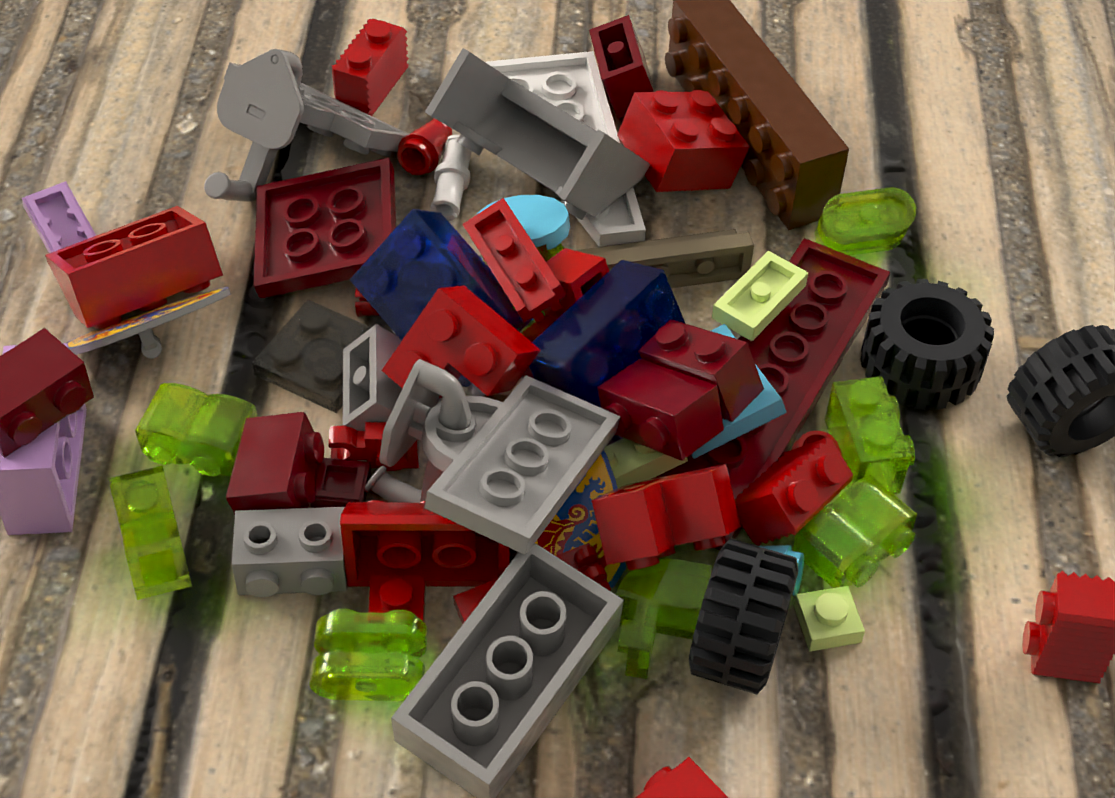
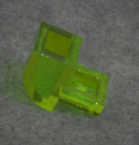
[108,465,192,600]
[616,559,712,679]

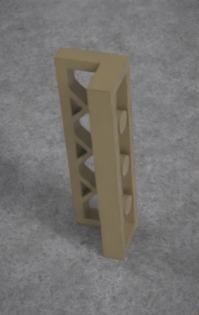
[556,229,754,290]

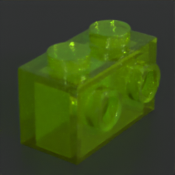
[824,376,915,500]

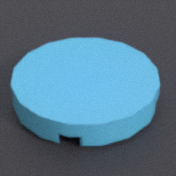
[476,195,570,250]

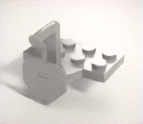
[204,49,408,202]
[365,359,620,555]

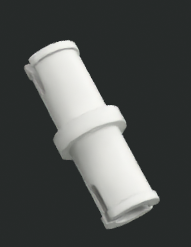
[430,134,472,220]

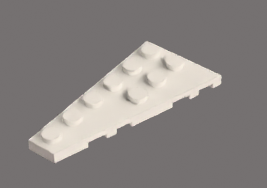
[486,51,646,247]

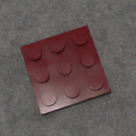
[254,157,398,299]

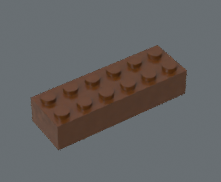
[665,0,849,230]

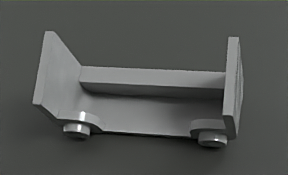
[425,48,651,220]

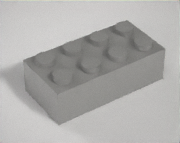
[391,543,624,798]

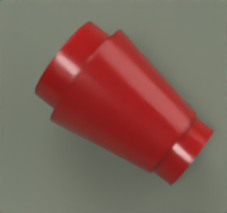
[397,118,453,175]

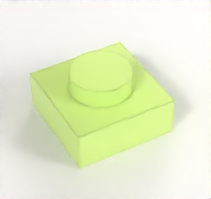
[794,586,865,652]

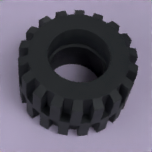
[860,279,994,410]
[1007,325,1115,457]
[689,538,799,695]

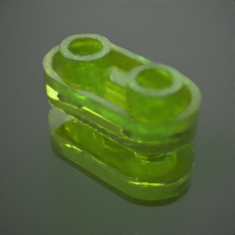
[815,187,916,256]
[309,609,428,701]

